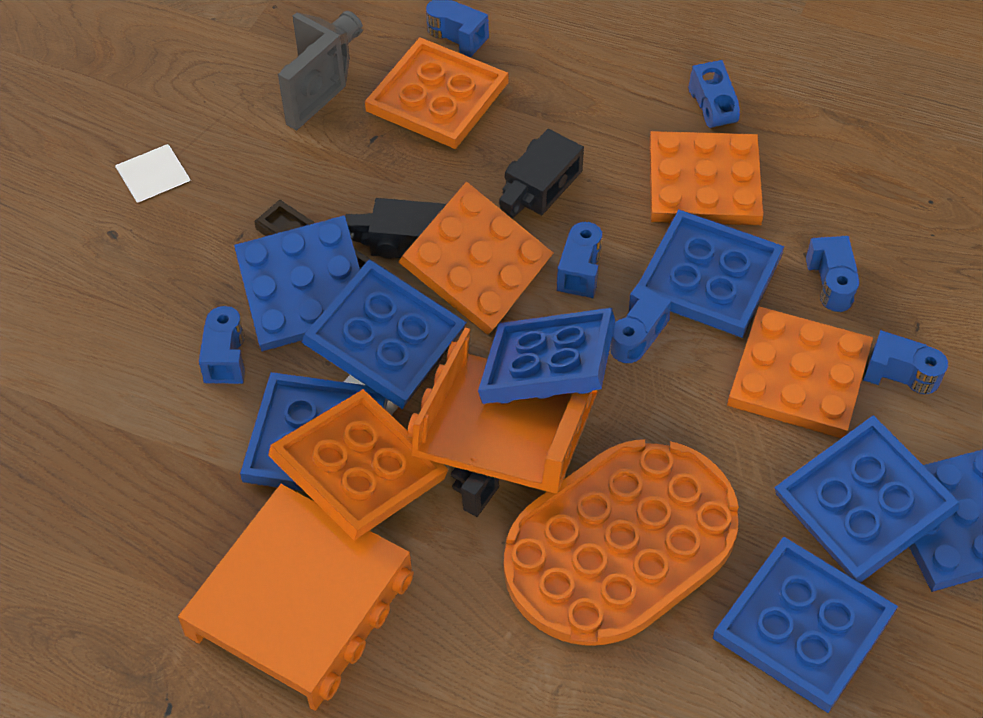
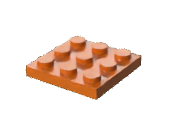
[365,37,509,149]
[650,131,763,225]
[398,181,554,335]
[727,306,873,438]
[268,389,448,541]

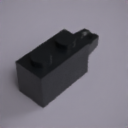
[499,128,584,219]
[345,198,446,259]

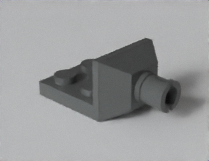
[278,11,363,131]

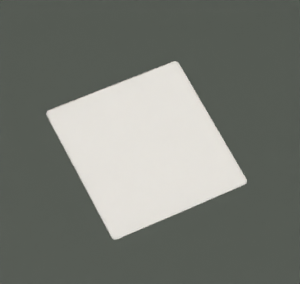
[116,144,191,203]

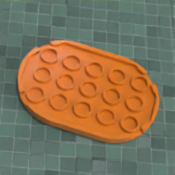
[504,439,739,646]

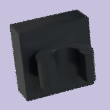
[451,467,500,517]

